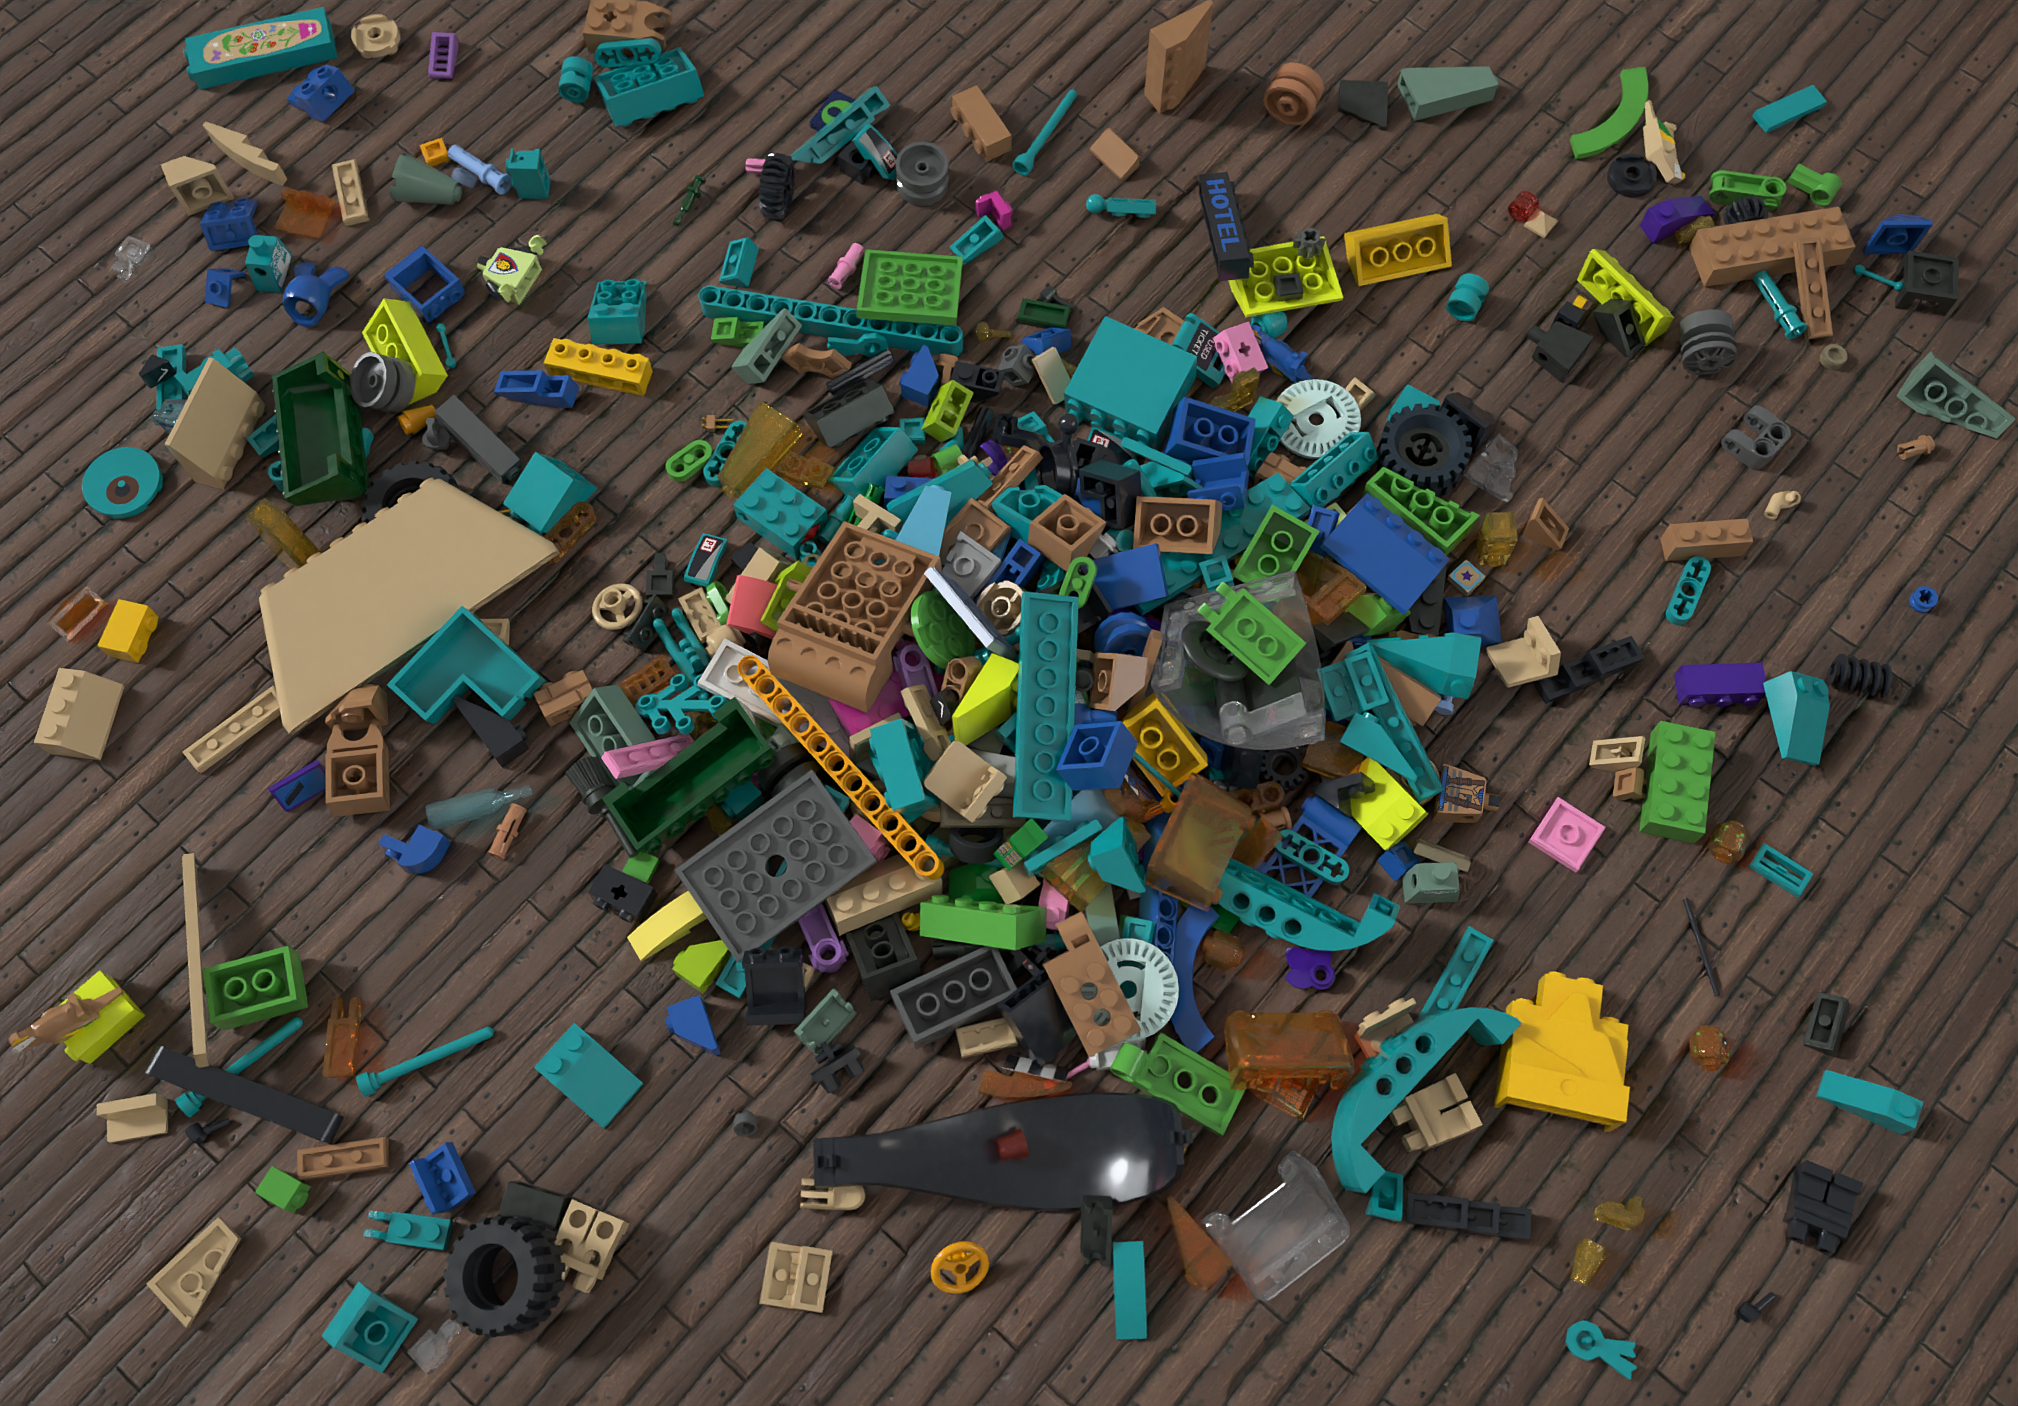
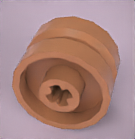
[1263,62,1324,125]

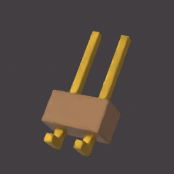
[702,415,733,432]

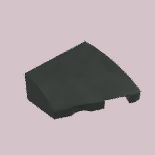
[1338,80,1388,130]

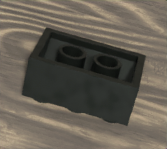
[802,378,894,448]

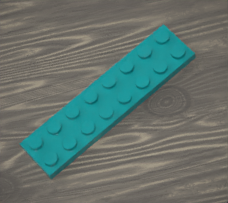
[1134,473,1311,615]
[1013,592,1079,822]

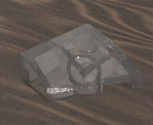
[1464,433,1518,502]

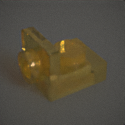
[1593,1196,1645,1231]

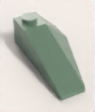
[1897,351,2016,438]

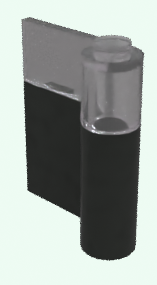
[1213,657,1308,745]

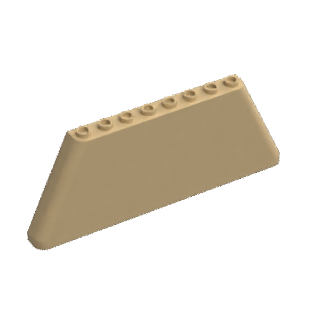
[259,478,560,735]

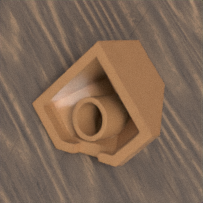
[326,684,388,731]

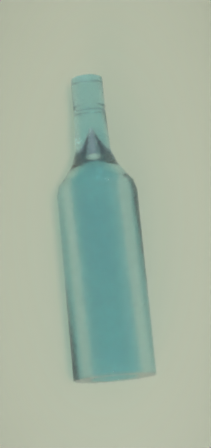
[426,785,533,831]

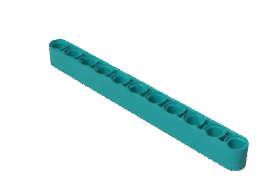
[698,286,963,356]

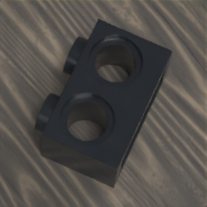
[838,131,891,185]

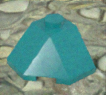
[992,485,1063,544]
[1088,817,1146,893]

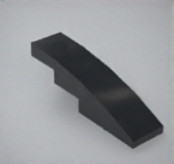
[1532,636,1645,704]
[1406,1193,1532,1241]

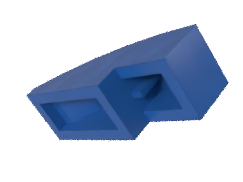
[494,370,579,408]

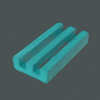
[1748,843,1814,898]

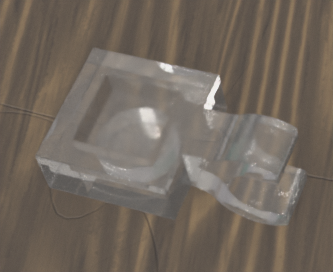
[111,236,152,281]
[407,1319,463,1374]

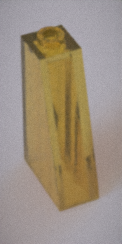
[717,401,804,499]
[246,498,322,569]
[1040,817,1151,912]

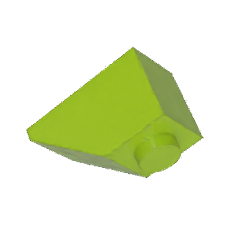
[672,940,732,994]

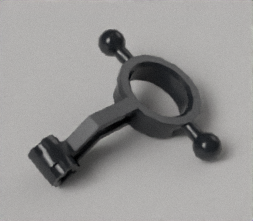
[992,413,1079,499]

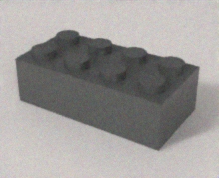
[890,946,1017,1049]

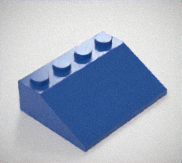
[1320,493,1450,615]

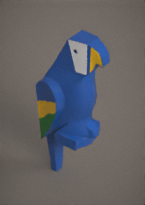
[1251,325,1315,383]

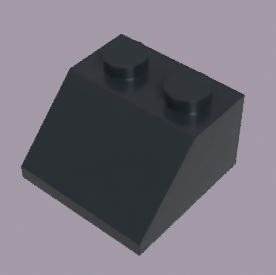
[1439,392,1499,454]

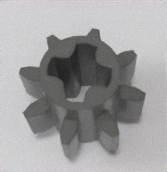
[1293,227,1325,260]

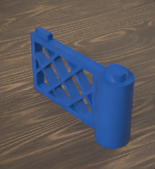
[1255,795,1363,898]

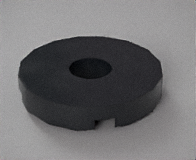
[1607,153,1657,198]

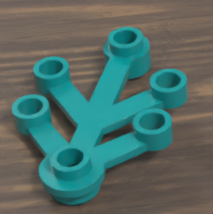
[635,674,729,735]

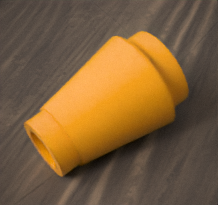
[397,404,436,435]

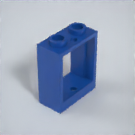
[384,245,466,323]

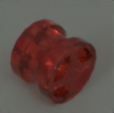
[1508,191,1539,222]

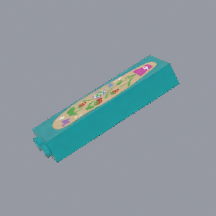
[184,7,338,89]

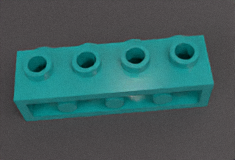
[1289,432,1379,513]

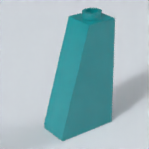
[886,459,993,527]

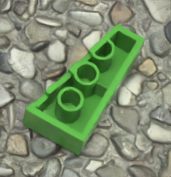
[920,895,1047,950]

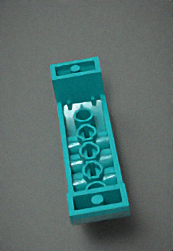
[1183,805,1400,951]
[1332,1007,1522,1193]

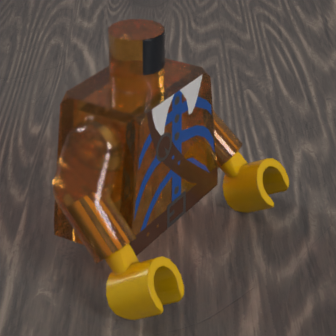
[1100,762,1181,823]

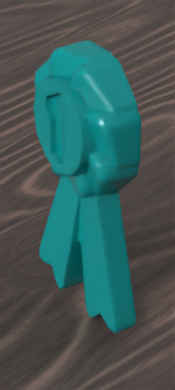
[827,332,888,357]
[1565,1320,1637,1380]

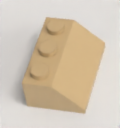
[34,668,125,760]

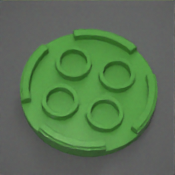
[911,589,975,670]

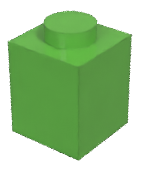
[254,1166,311,1213]

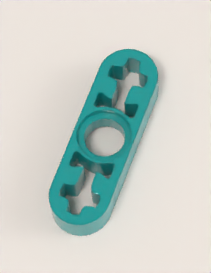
[594,38,662,68]
[703,421,752,487]
[1666,556,1711,625]
[1274,829,1349,885]

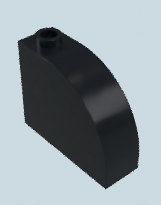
[997,968,1077,1066]

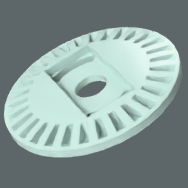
[1276,379,1361,459]
[1080,938,1179,1041]

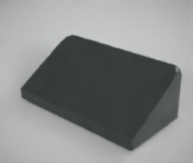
[1311,611,1369,651]
[1803,992,1850,1057]

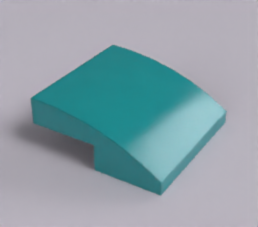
[1315,650,1389,722]

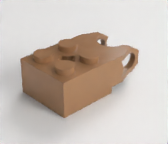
[583,0,672,56]
[326,719,390,817]

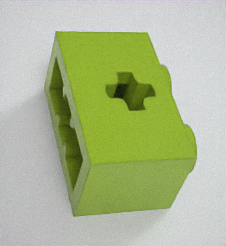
[921,380,973,442]

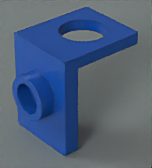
[205,267,245,307]

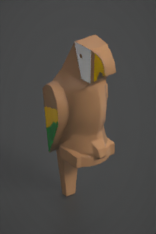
[8,987,124,1052]

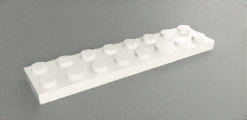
[698,638,880,779]

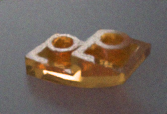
[1228,816,1284,869]

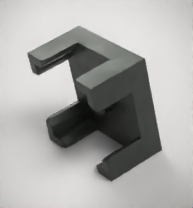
[1895,250,1959,316]

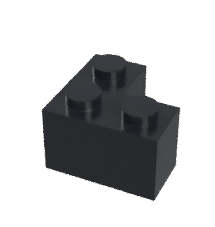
[1079,459,1141,531]

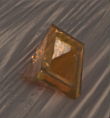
[47,586,107,642]

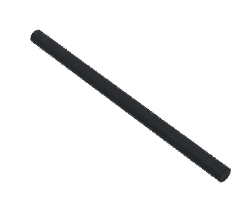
[1683,898,1720,997]

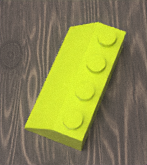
[1577,249,1674,346]
[362,298,448,405]

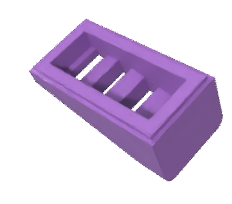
[428,32,459,79]

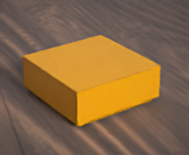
[419,137,451,167]

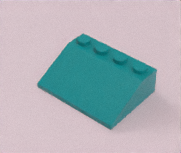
[593,47,704,126]

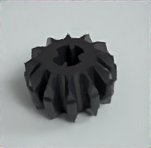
[1723,195,1769,225]

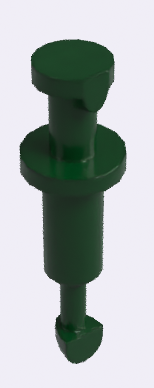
[673,175,706,226]

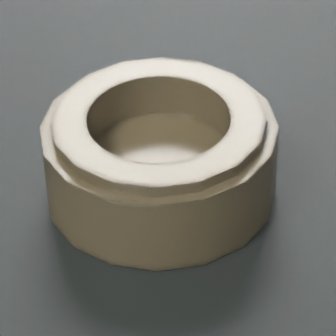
[1819,344,1848,370]

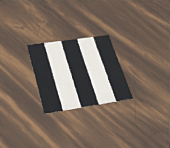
[1002,1054,1070,1082]

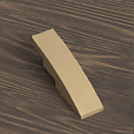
[203,122,287,186]

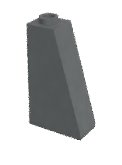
[435,395,521,483]

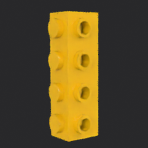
[544,338,653,396]

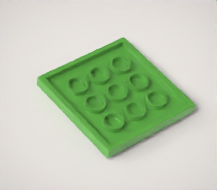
[856,250,963,325]

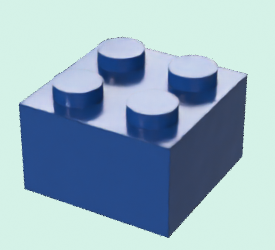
[1056,721,1138,791]

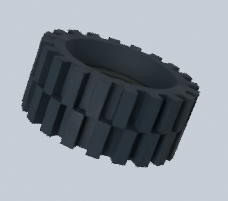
[1375,403,1472,497]

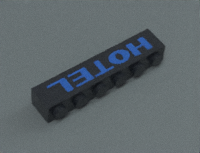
[1199,172,1254,281]

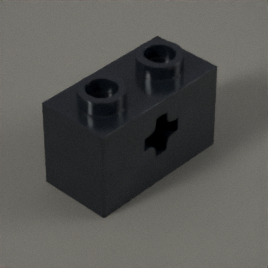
[588,864,658,924]

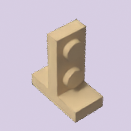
[853,494,902,534]

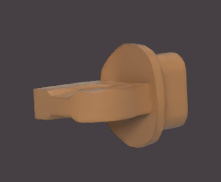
[935,354,959,387]

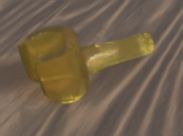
[976,322,1011,342]

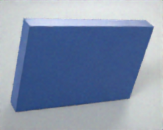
[1081,543,1169,611]

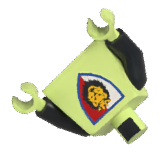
[477,235,547,305]

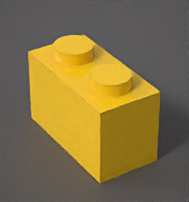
[98,599,159,663]

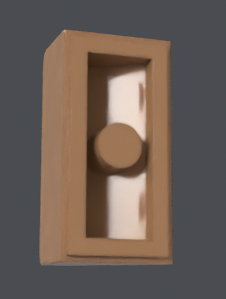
[1090,128,1139,180]

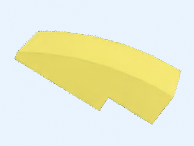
[627,891,707,962]

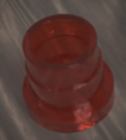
[908,456,936,479]
[996,1128,1029,1161]

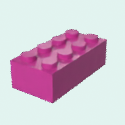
[827,653,944,740]

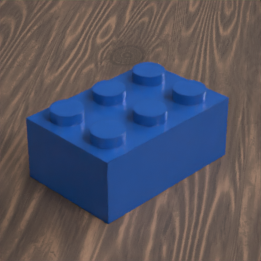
[1165,397,1256,466]

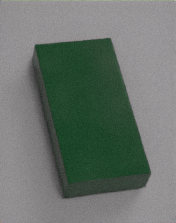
[1017,298,1071,329]

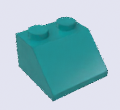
[322,1282,418,1373]

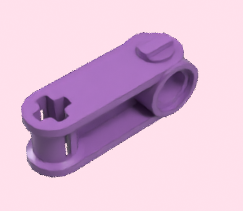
[892,644,938,726]
[798,903,849,973]

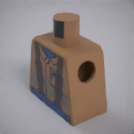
[1432,764,1500,823]

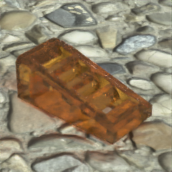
[618,654,675,706]

